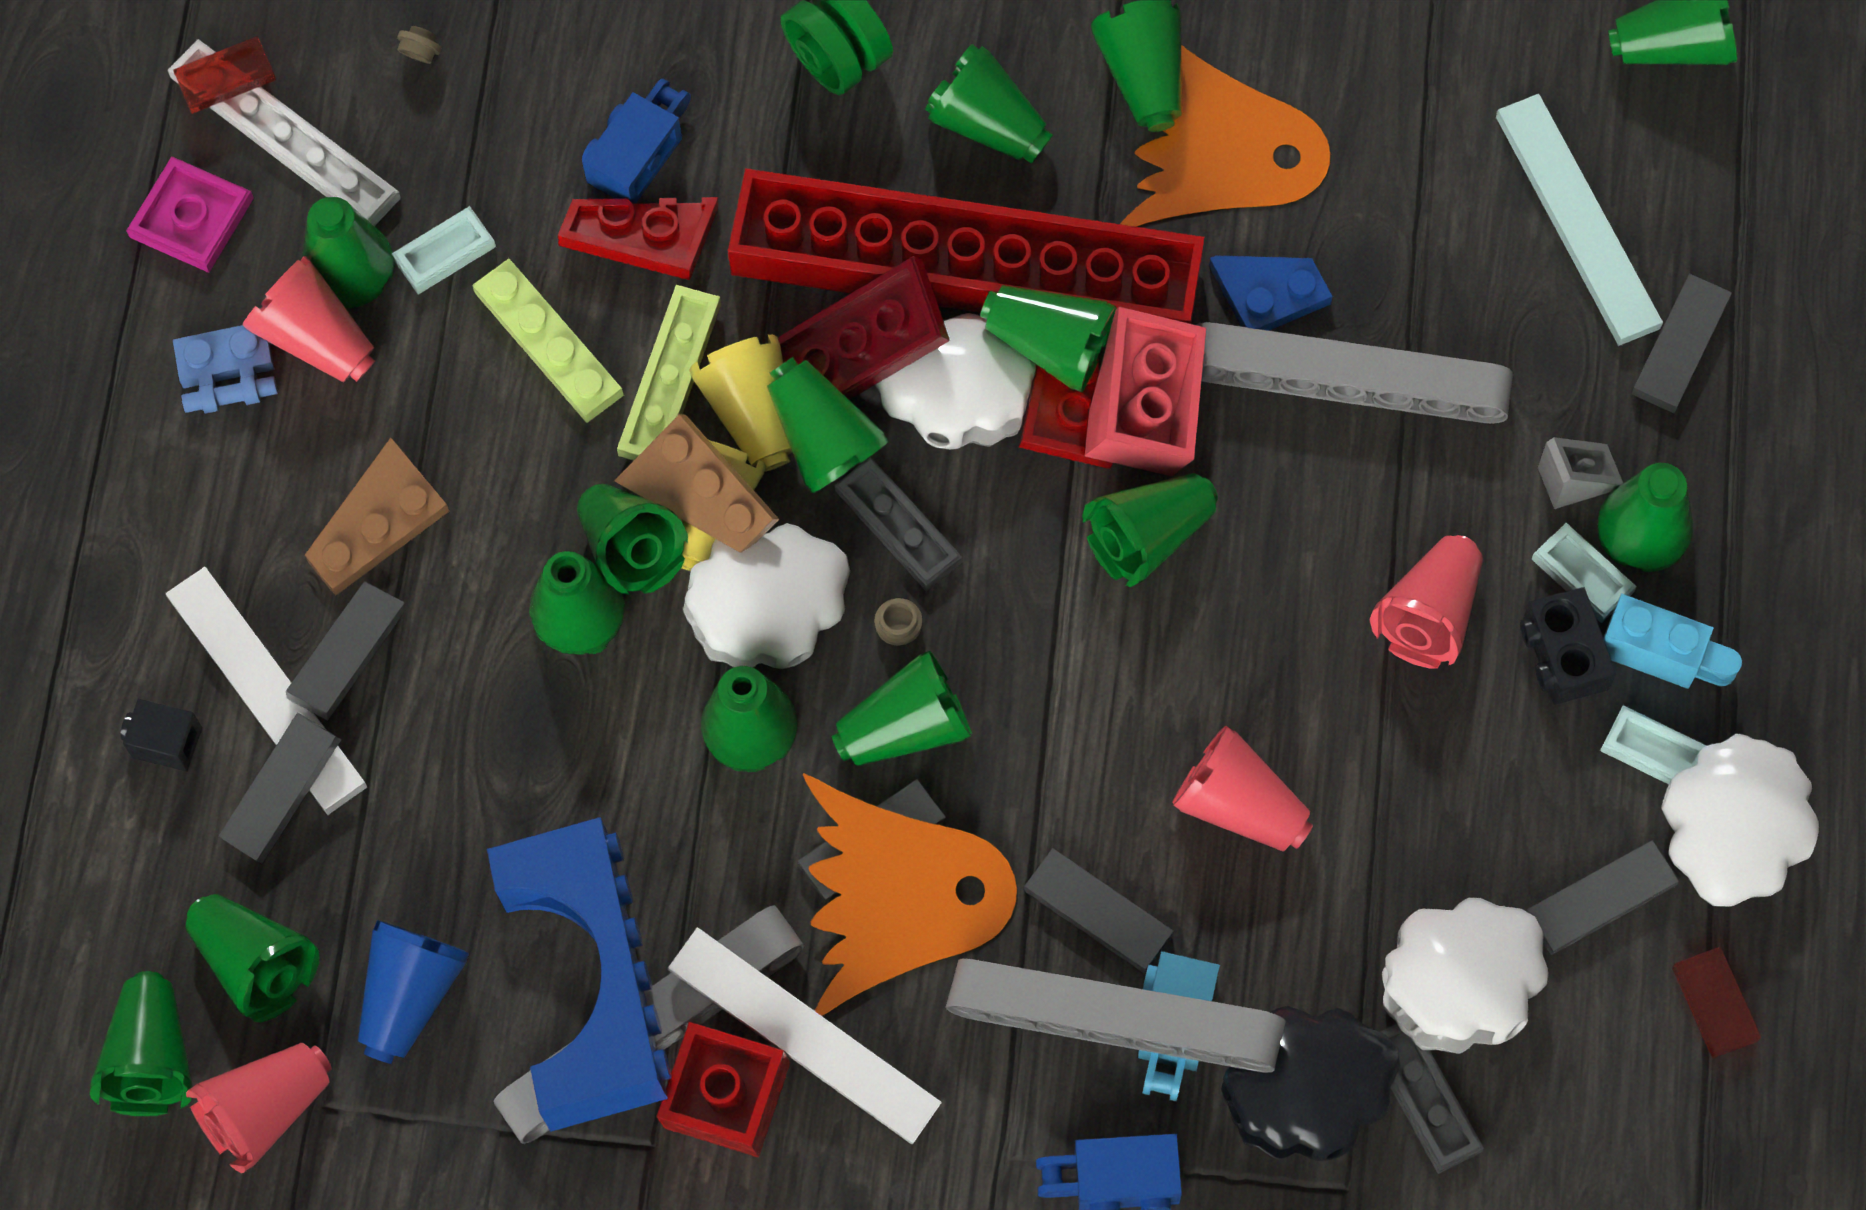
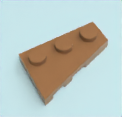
[614,414,779,553]
[305,438,449,596]

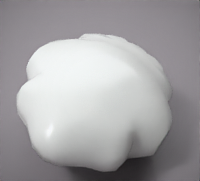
[875,313,1036,450]
[683,523,850,669]
[1661,734,1819,907]
[1382,898,1549,1054]

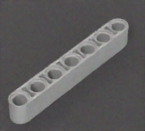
[1196,322,1513,424]
[493,906,805,1144]
[946,959,1286,1072]

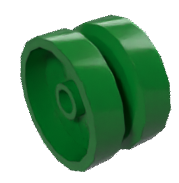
[780,0,893,96]

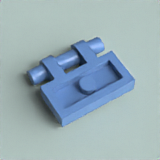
[173,325,278,414]

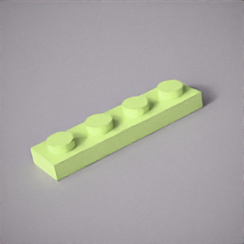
[472,259,624,423]
[617,285,721,460]

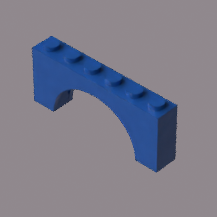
[487,817,672,1132]

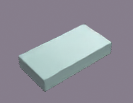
[392,206,496,295]
[1532,523,1637,623]
[1600,705,1706,784]

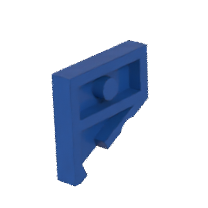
[1209,256,1333,331]

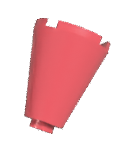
[243,256,375,383]
[1369,535,1483,669]
[1172,726,1313,852]
[186,1043,332,1173]

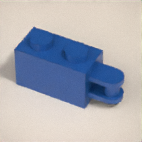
[582,78,691,204]
[1036,1134,1182,1210]

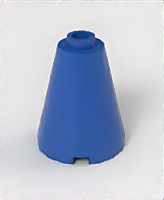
[358,920,469,1064]

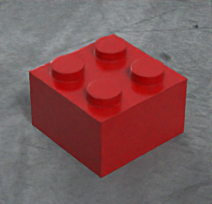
[656,1022,790,1158]

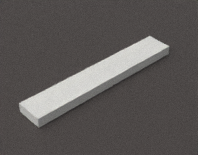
[168,39,401,226]
[165,567,367,815]
[668,927,942,1144]

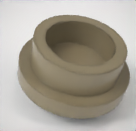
[397,26,442,64]
[874,598,922,646]

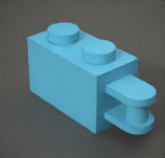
[1603,593,1742,689]
[1138,951,1220,1102]

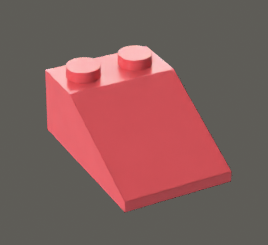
[1085,307,1206,476]

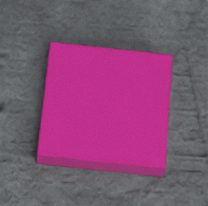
[126,156,254,273]

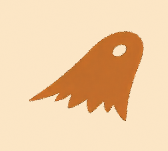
[1120,45,1331,227]
[803,773,1017,1016]

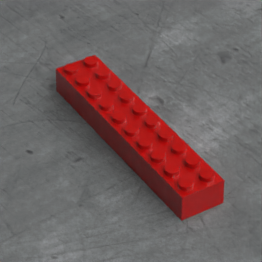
[728,168,1205,324]

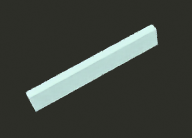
[1496,94,1663,346]

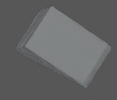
[1538,437,1623,509]

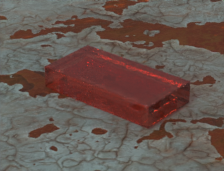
[173,36,276,114]
[1672,947,1761,1059]

